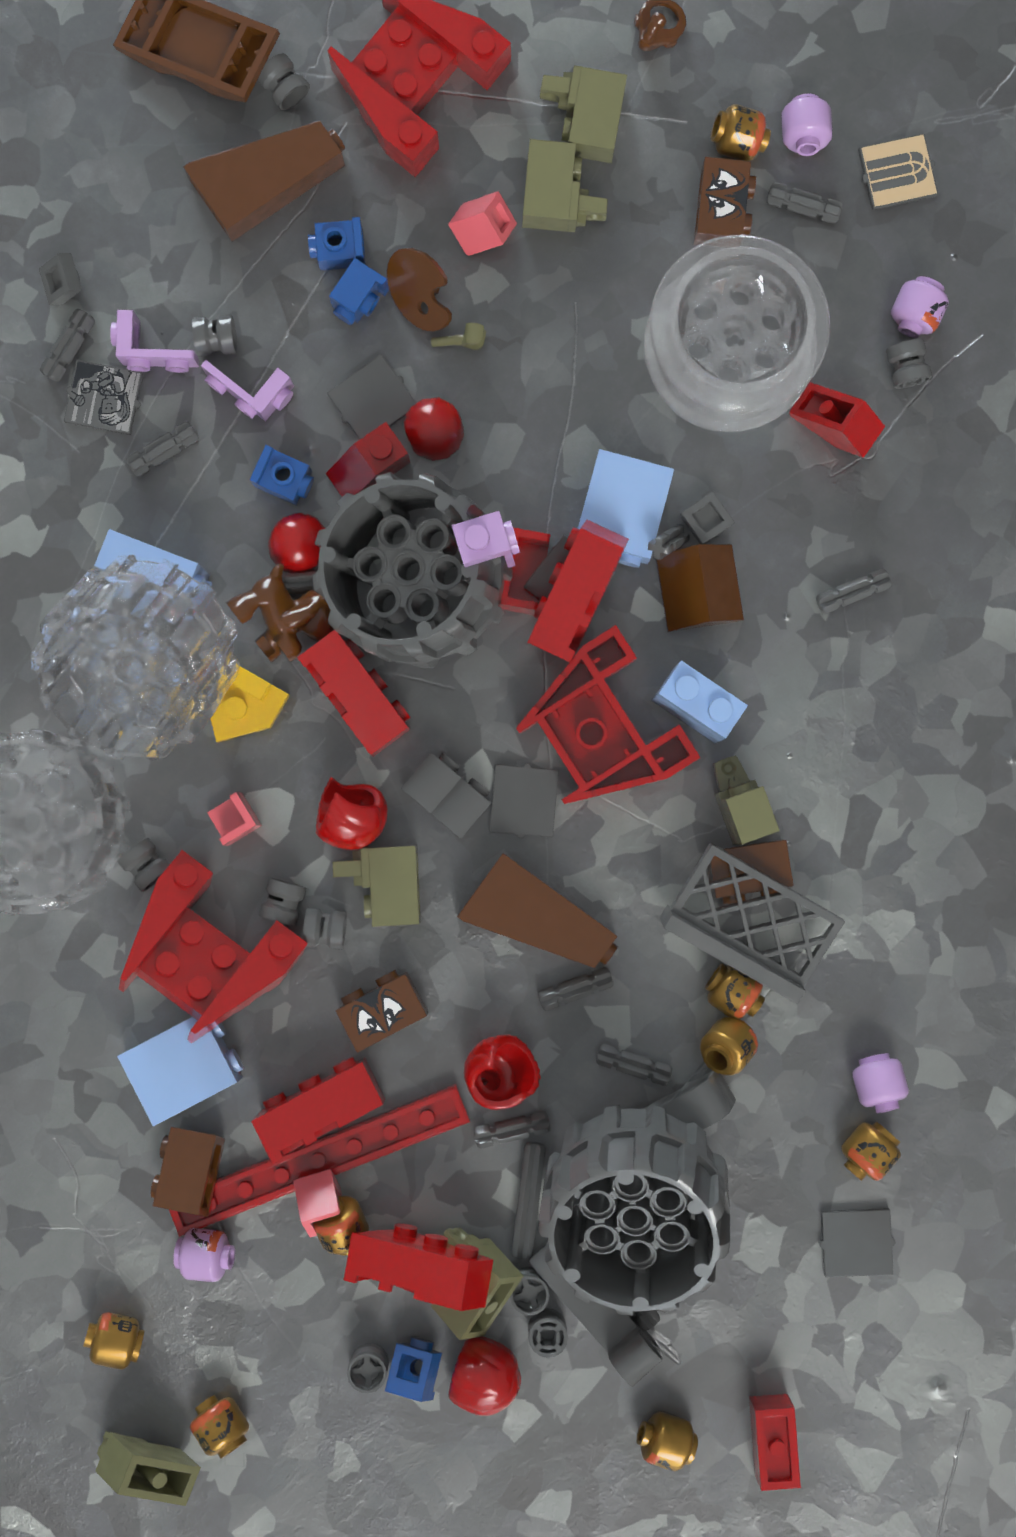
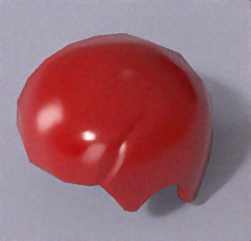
[404,397,464,461]
[268,512,326,573]

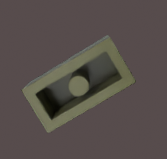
[540,65,627,163]
[522,139,608,232]
[713,755,780,845]
[332,846,421,927]
[431,1228,523,1340]
[95,1431,201,1506]

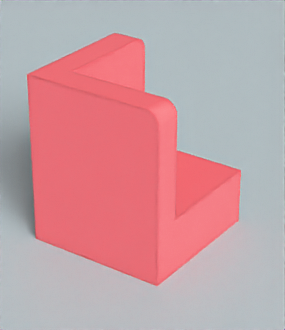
[448,191,517,256]
[207,792,262,846]
[293,1169,342,1238]

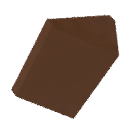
[656,544,744,632]

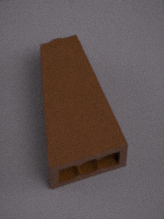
[183,121,345,242]
[457,853,618,968]

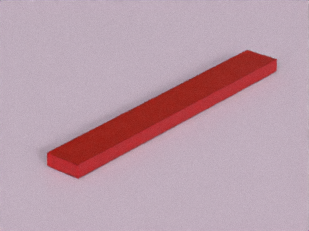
[169,1084,470,1237]

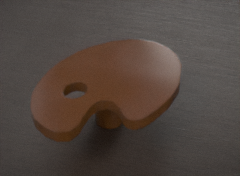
[387,248,452,331]

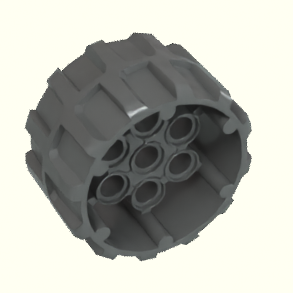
[312,472,513,669]
[538,1105,730,1316]

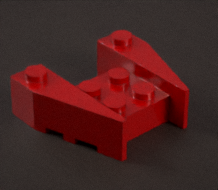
[327,0,511,177]
[516,625,701,804]
[119,850,308,1043]

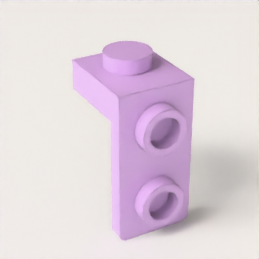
[110,310,199,373]
[201,360,294,422]
[452,511,520,568]

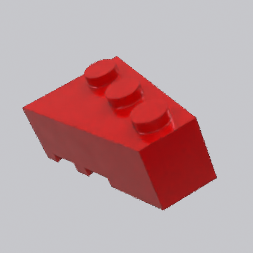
[527,519,629,662]
[297,630,411,757]
[251,1056,386,1165]
[344,1223,494,1311]

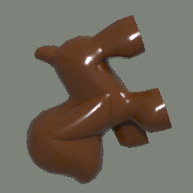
[226,564,334,663]

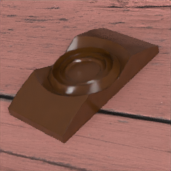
[113,0,280,102]

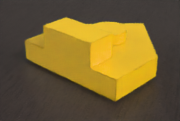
[202,656,290,743]

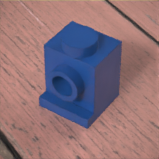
[308,217,366,271]
[329,258,389,325]
[250,445,314,506]
[385,1337,442,1402]

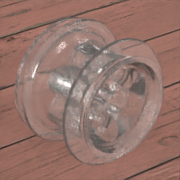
[644,235,831,432]

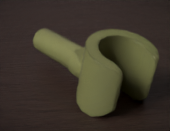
[431,323,486,350]

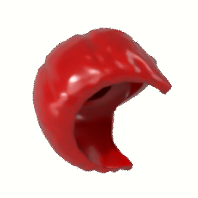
[316,777,388,850]
[463,1034,541,1110]
[448,1336,521,1416]

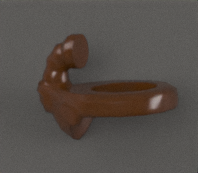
[634,0,686,51]

